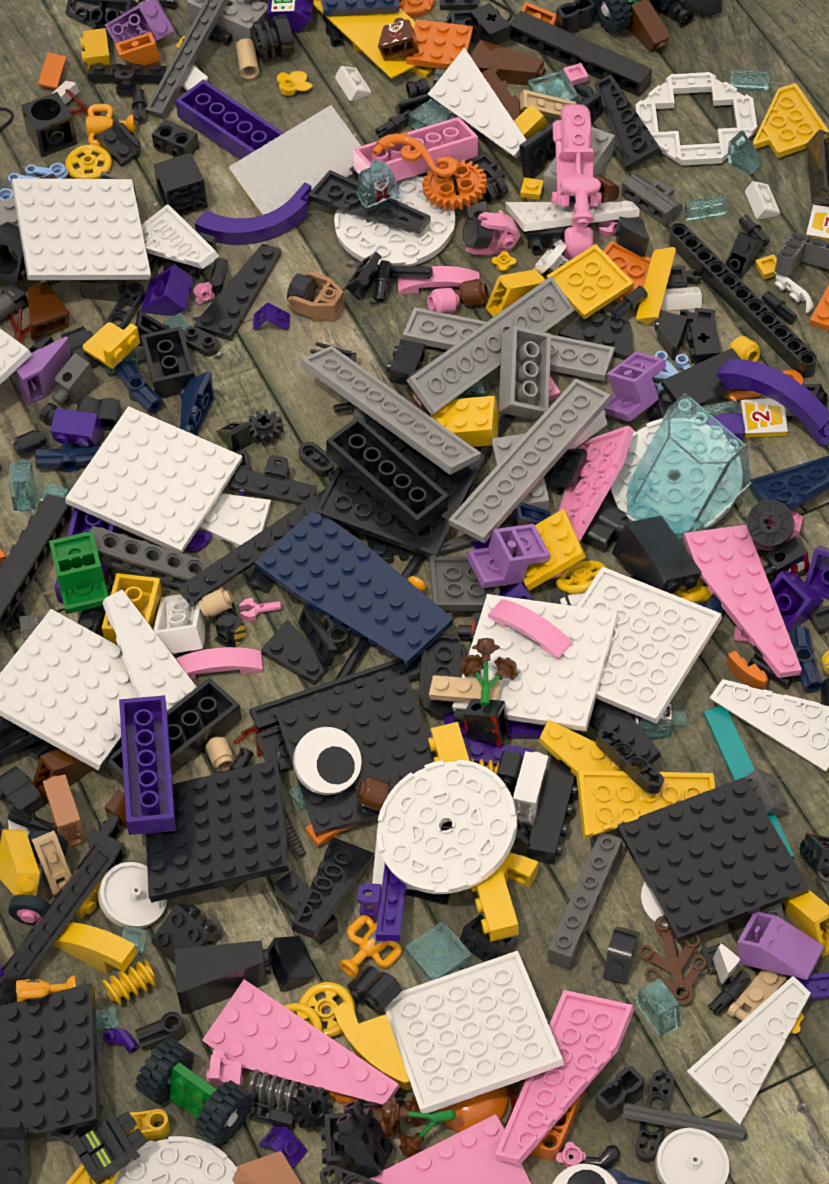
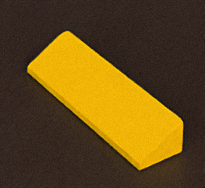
[636,247,676,326]

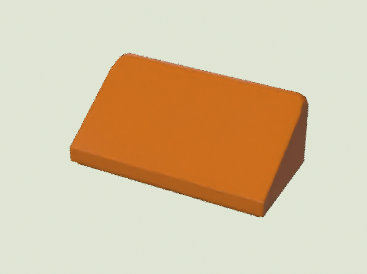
[521,1,556,26]

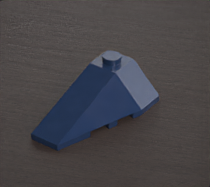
[180,371,215,436]

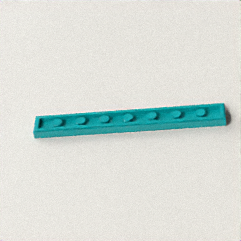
[703,706,794,860]

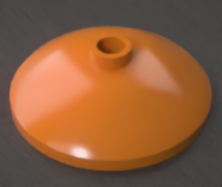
[436,1086,508,1133]

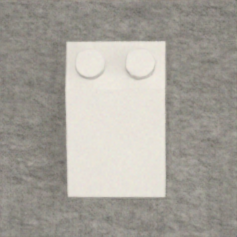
[154,594,205,655]

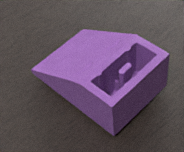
[105,0,174,43]
[13,336,72,406]
[737,912,824,980]

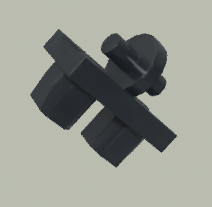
[527,228,564,253]

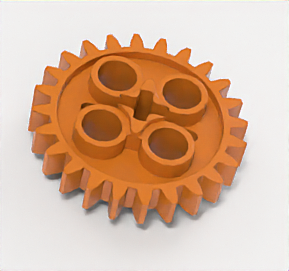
[422,159,487,211]

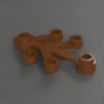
[639,916,707,1006]

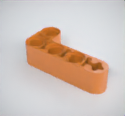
[530,1088,587,1161]

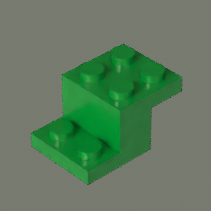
[49,531,108,614]

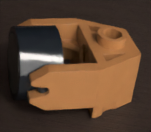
[287,271,345,322]

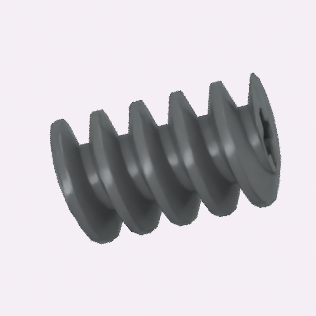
[248,1069,304,1113]

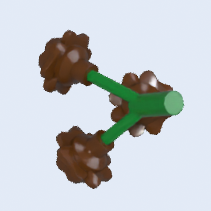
[460,638,518,706]
[382,1096,456,1157]

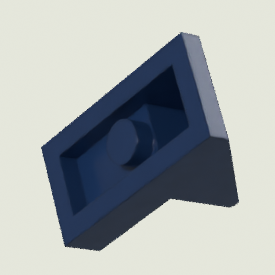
[514,503,551,526]

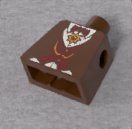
[378,18,419,61]

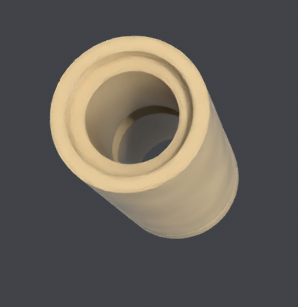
[236,38,259,80]

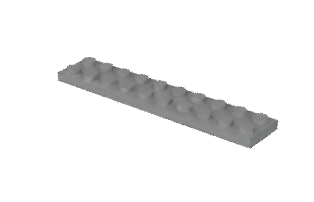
[407,276,575,415]
[403,307,615,381]
[301,346,481,474]
[448,379,611,543]

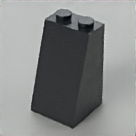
[612,515,702,594]
[175,940,271,1015]

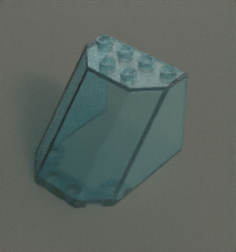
[627,393,751,540]

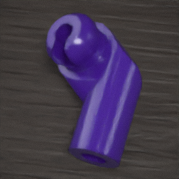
[103,1029,139,1054]

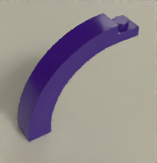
[194,182,312,245]
[716,359,829,447]

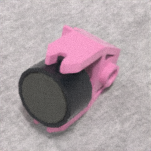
[463,210,521,256]

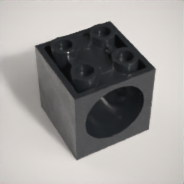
[21,92,77,158]
[153,153,208,216]
[0,222,27,284]

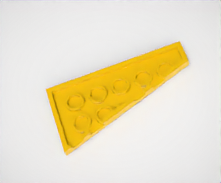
[538,719,643,776]
[576,770,715,839]

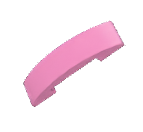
[398,266,480,294]
[488,599,572,659]
[176,647,263,680]

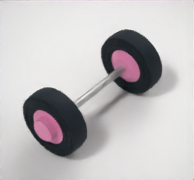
[8,830,68,925]

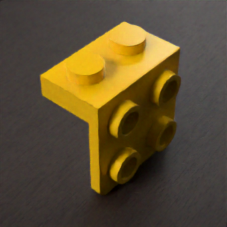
[83,323,140,369]

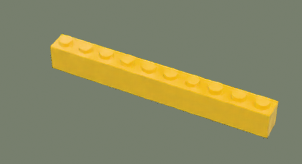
[428,722,519,942]

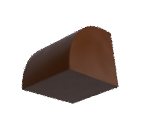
[594,174,619,203]
[105,790,128,830]

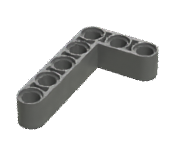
[775,233,829,276]

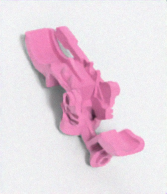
[551,104,601,260]

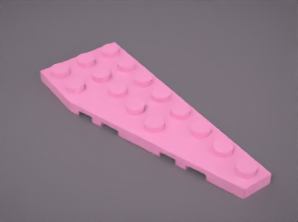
[548,425,634,580]
[683,525,802,678]
[202,980,400,1106]
[495,990,634,1165]

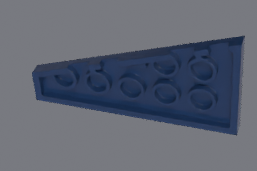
[748,456,829,510]

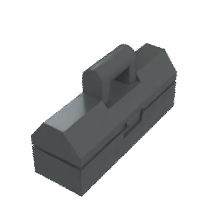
[621,174,682,227]

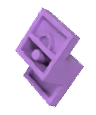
[604,351,666,422]
[466,524,550,589]

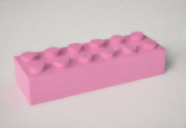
[353,117,478,189]

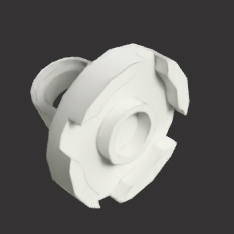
[533,240,568,274]

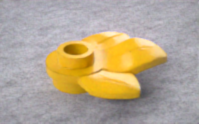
[277,71,313,96]

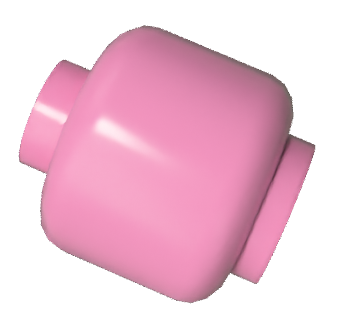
[427,288,460,314]

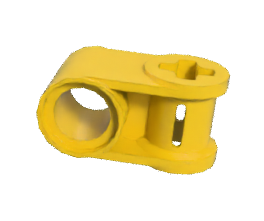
[127,1109,172,1141]

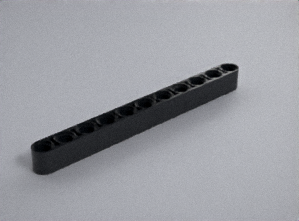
[669,223,817,378]

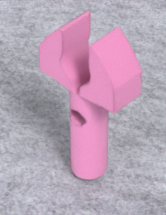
[598,220,618,237]
[239,598,282,622]

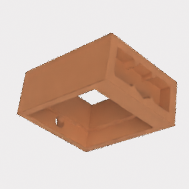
[43,774,86,849]

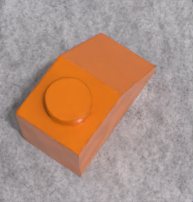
[115,32,161,65]

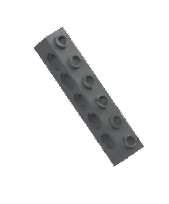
[91,526,213,588]
[548,833,622,970]

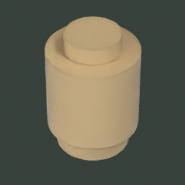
[199,588,234,617]
[205,737,234,772]

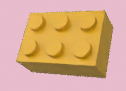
[431,396,500,447]
[102,573,162,644]

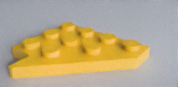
[752,83,829,158]

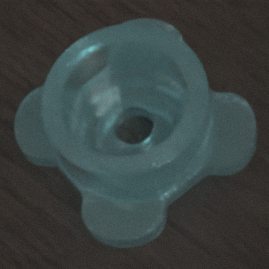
[96,1006,119,1032]

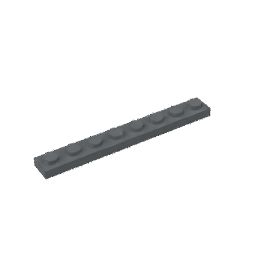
[145,0,228,118]

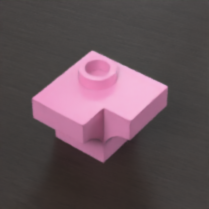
[206,1049,244,1089]

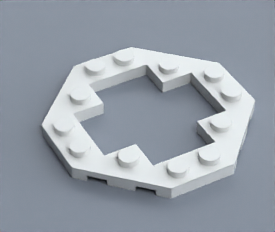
[635,72,757,165]

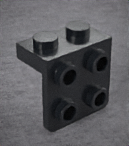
[151,903,222,964]

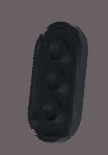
[418,634,467,717]

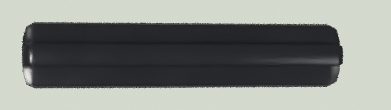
[378,266,434,279]

